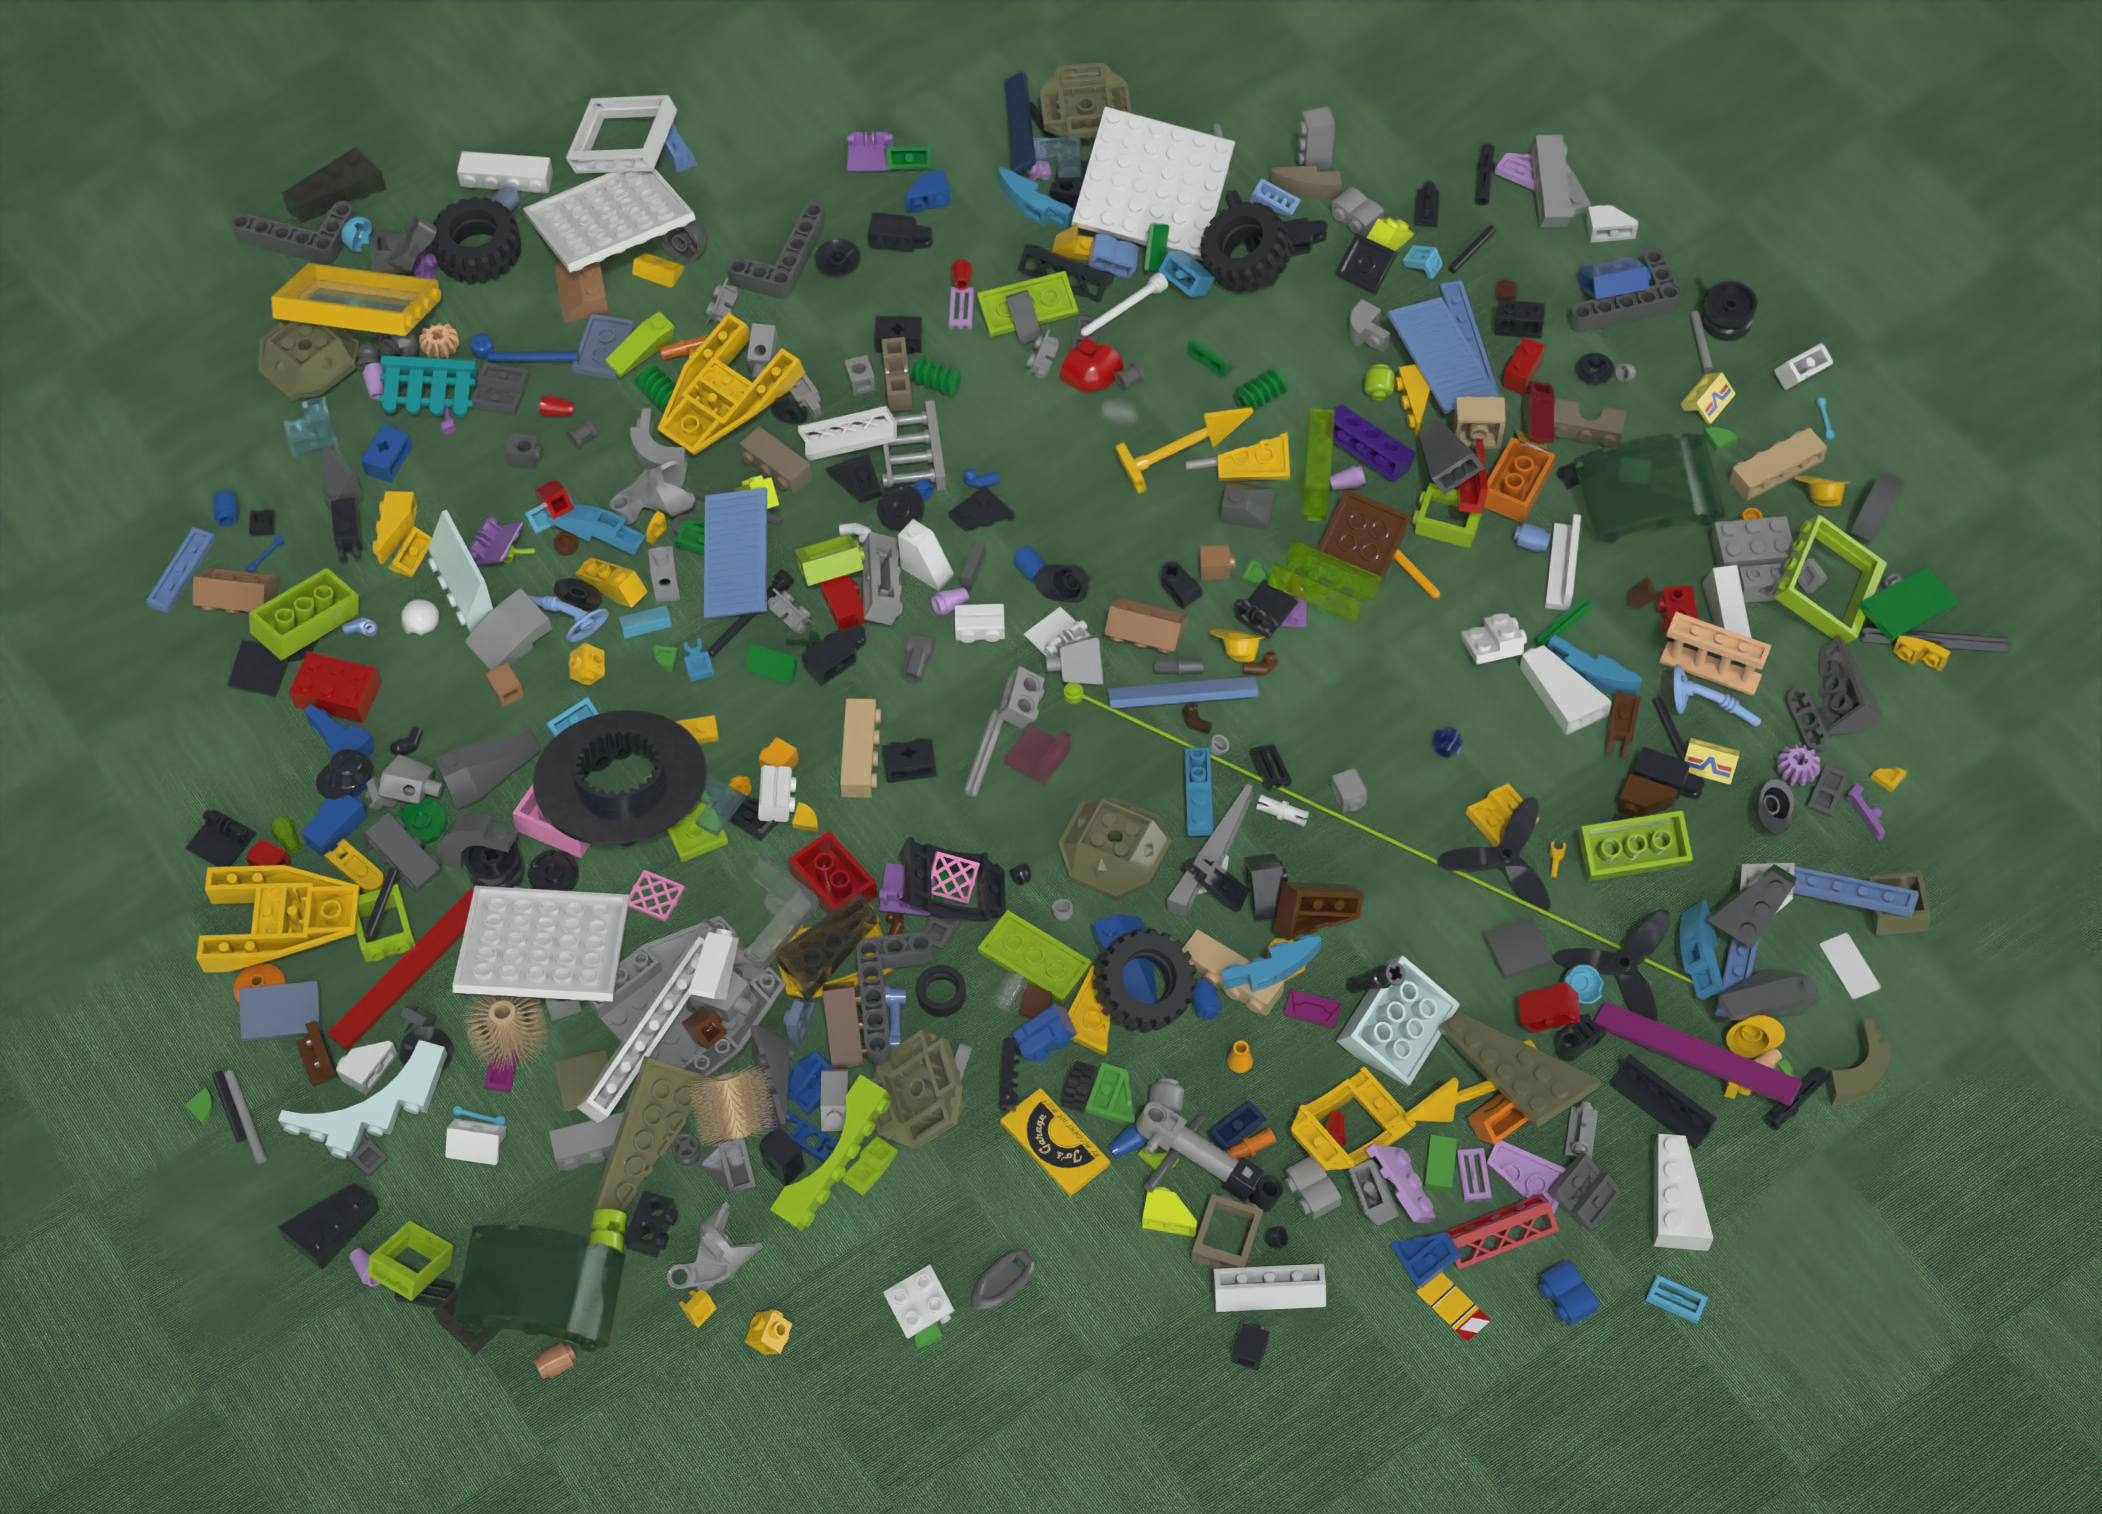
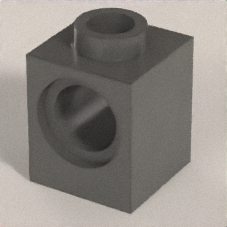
[505,433,543,469]

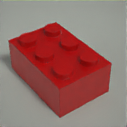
[289,651,382,724]
[788,830,878,920]

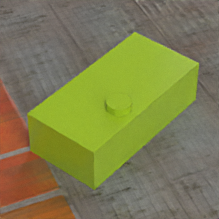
[249,568,359,661]
[1578,810,1693,882]

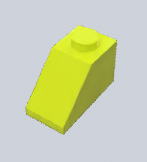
[1142,1187,1197,1237]

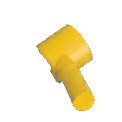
[1549,841,1566,878]

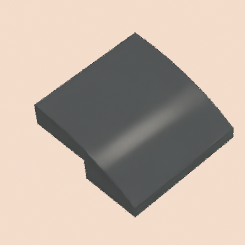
[471,362,529,416]
[1483,917,1553,979]
[1549,1153,1622,1231]

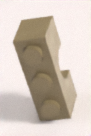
[882,337,912,412]
[1554,399,1627,448]

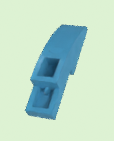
[998,167,1073,229]
[547,504,646,556]
[1548,635,1643,695]
[1185,747,1213,836]
[1680,900,1724,1000]
[1221,935,1321,993]

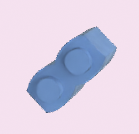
[1088,234,1139,278]

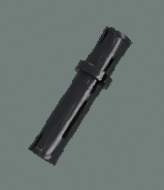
[1475,143,1495,206]
[1765,1067,1829,1130]

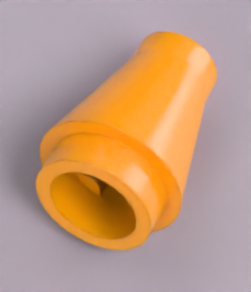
[1227,1041,1253,1073]

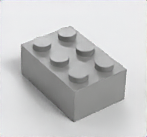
[1710,516,1793,571]

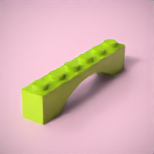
[770,1074,891,1232]

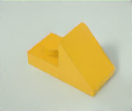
[1052,225,1094,261]

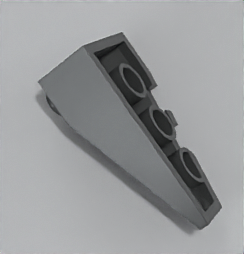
[1819,635,1883,735]
[434,731,541,811]
[1718,969,1821,1020]
[751,1025,793,1134]

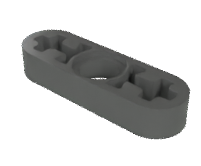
[1787,686,1831,753]

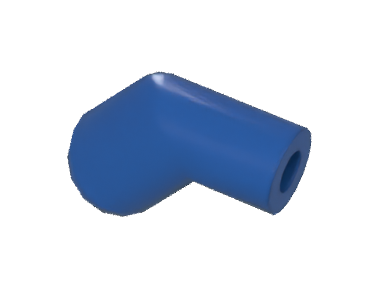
[963,468,999,488]

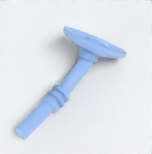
[528,595,609,642]
[1674,664,1761,727]

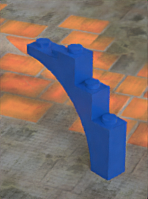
[302,704,375,858]

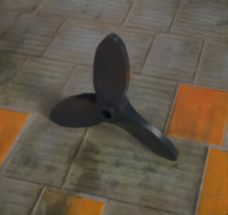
[1437,797,1550,914]
[1554,909,1670,1022]

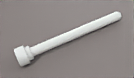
[1081,272,1168,337]

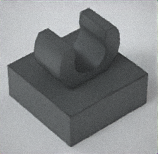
[400,1006,437,1031]

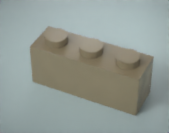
[739,426,812,495]

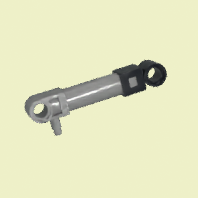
[1136,1102,1284,1212]

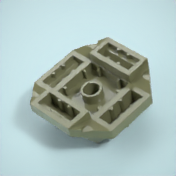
[1040,62,1132,142]
[258,320,361,402]
[1058,797,1172,901]
[869,1029,966,1149]

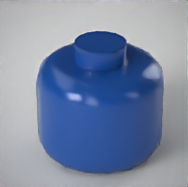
[470,334,494,359]

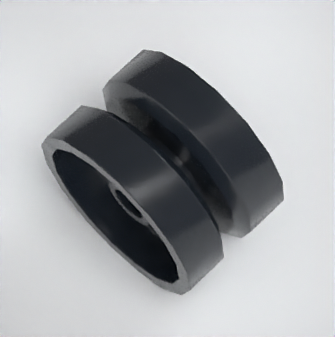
[1701,281,1758,341]
[464,841,525,888]

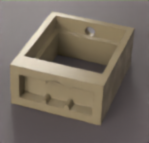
[1191,1194,1264,1269]

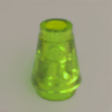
[270,816,302,855]

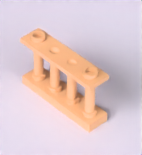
[1659,612,1772,696]

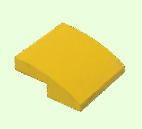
[1465,783,1539,847]

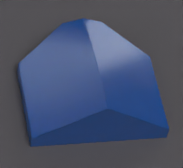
[789,1051,836,1115]

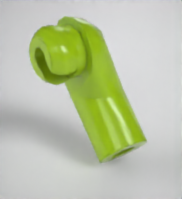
[1138,1146,1179,1170]

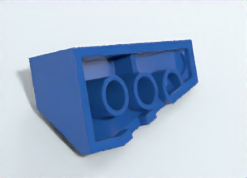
[1093,914,1158,1003]

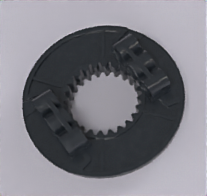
[533,710,707,847]

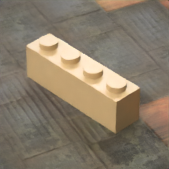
[1729,428,1827,502]
[840,699,882,798]
[1182,929,1284,1016]

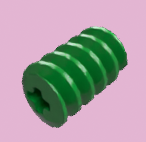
[909,355,961,397]
[634,365,676,413]
[1234,369,1288,411]

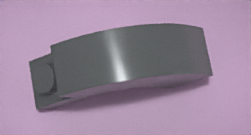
[1851,471,1906,542]
[437,813,517,868]

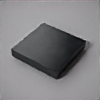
[1335,233,1398,294]
[227,640,289,697]

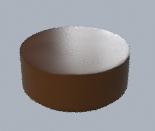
[554,532,579,556]

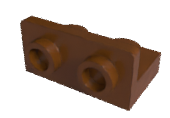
[296,1020,337,1086]

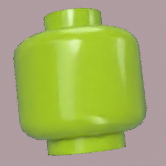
[1364,364,1395,401]

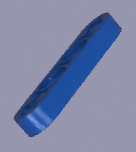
[757,1102,839,1163]

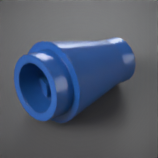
[1108,1124,1149,1159]

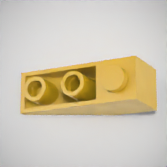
[1395,364,1431,437]
[373,491,418,564]
[575,557,648,608]

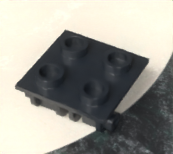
[1234,579,1299,640]
[185,810,256,867]

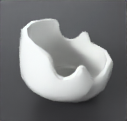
[401,599,439,636]

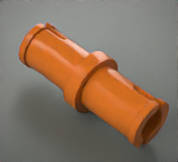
[660,335,705,361]
[1223,1127,1277,1161]

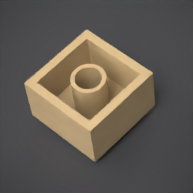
[1452,396,1506,449]

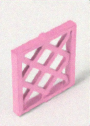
[931,851,980,904]
[628,870,685,922]

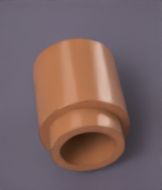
[533,1341,576,1379]

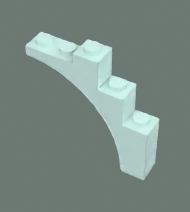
[278,1040,447,1159]

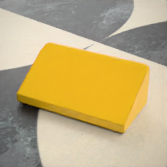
[632,252,685,288]
[388,526,432,577]

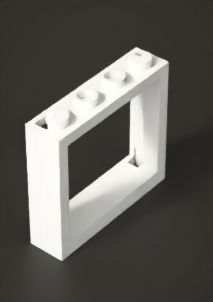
[566,95,677,173]

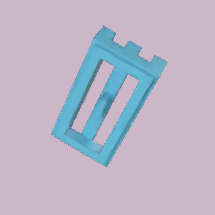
[1646,1275,1708,1324]

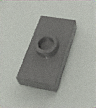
[961,539,987,592]

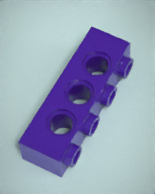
[1319,404,1416,481]

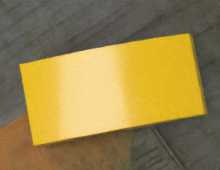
[1893,636,1951,671]

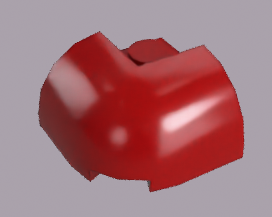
[1059,337,1124,393]

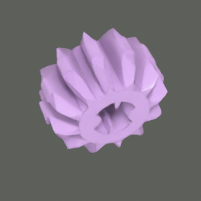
[1777,743,1820,787]

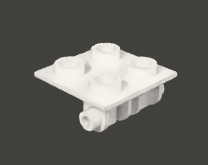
[1024,607,1091,657]
[883,1265,955,1339]

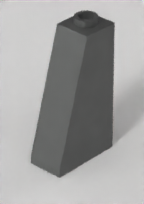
[1418,418,1485,494]

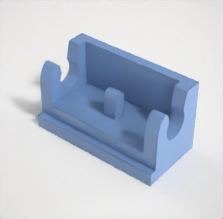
[662,123,697,173]

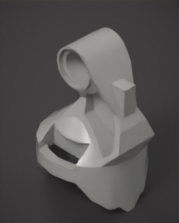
[610,460,696,525]
[667,1201,763,1292]

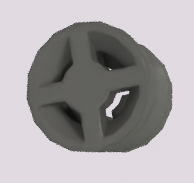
[356,345,380,372]
[672,1133,700,1166]

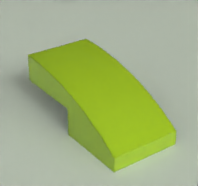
[842,1136,898,1196]

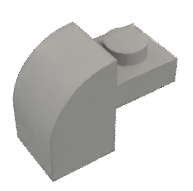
[1349,299,1390,353]

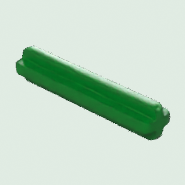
[1535,598,1592,647]

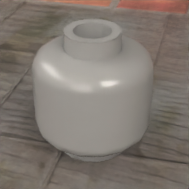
[1148,1078,1185,1114]

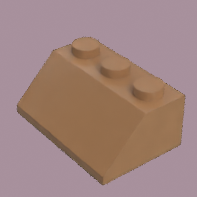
[555,262,609,323]
[193,567,280,614]
[1104,597,1190,653]

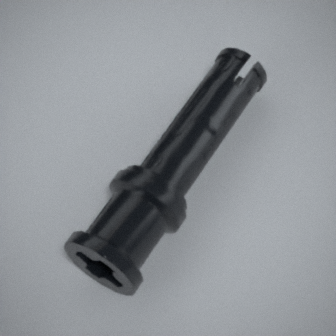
[1346,962,1406,993]

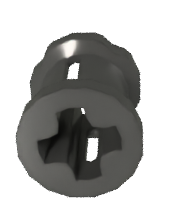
[1114,361,1145,391]
[566,419,598,449]

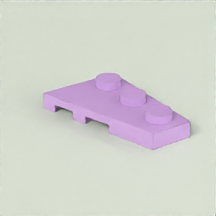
[1487,1140,1566,1219]
[1366,1144,1436,1224]

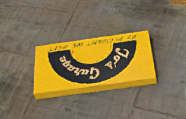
[1000,1088,1110,1197]

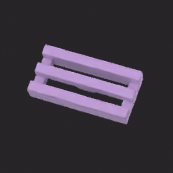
[949,287,974,329]
[1456,1148,1492,1203]

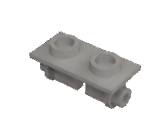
[705,278,739,325]
[1025,329,1059,378]
[767,588,815,634]
[1565,1102,1598,1160]

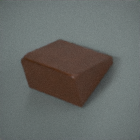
[1628,577,1658,610]
[1019,985,1053,1019]

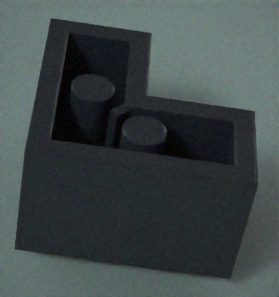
[1244,853,1288,920]

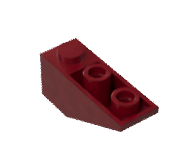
[1521,381,1555,444]

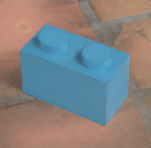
[1158,251,1215,297]

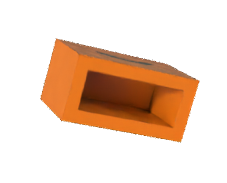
[1467,1093,1529,1145]

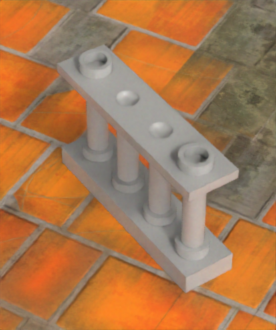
[875,400,946,491]

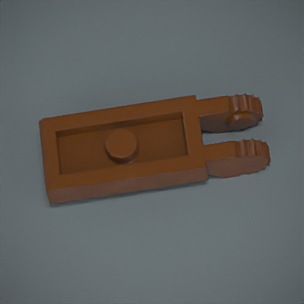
[1606,692,1641,759]

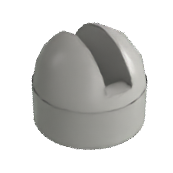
[1615,363,1636,382]
[1882,573,1903,590]
[1207,734,1229,757]
[1052,899,1073,922]

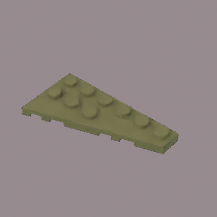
[1439,1012,1601,1127]
[591,1056,713,1212]

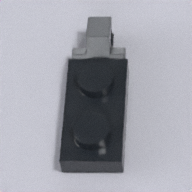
[1184,856,1249,913]
[1000,1038,1021,1112]

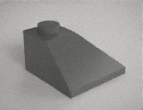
[322,444,364,510]
[1221,481,1276,530]

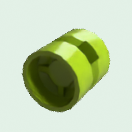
[587,1209,628,1258]

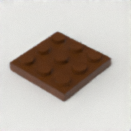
[1315,489,1412,583]

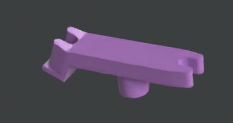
[1846,782,1886,841]

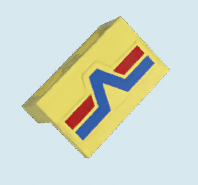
[1680,372,1735,424]
[1684,738,1740,785]

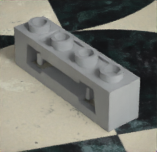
[862,532,903,625]

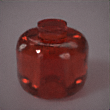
[1494,279,1518,302]

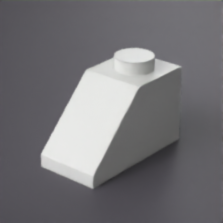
[1585,205,1638,243]
[336,1041,398,1095]

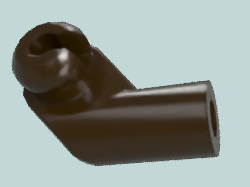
[1182,702,1213,734]

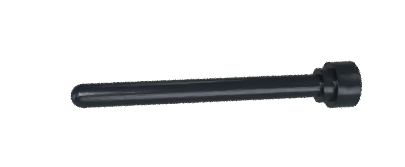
[708,569,794,657]

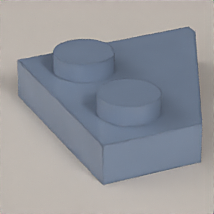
[783,1000,816,1049]

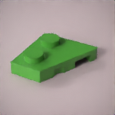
[1085,1062,1135,1126]

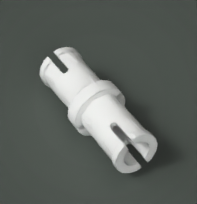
[1256,795,1309,827]

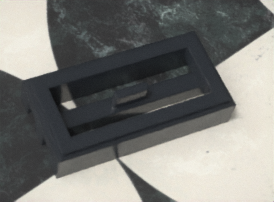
[1250,744,1292,790]
[394,1279,456,1311]

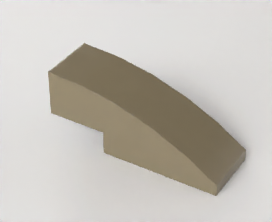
[1271,165,1342,200]

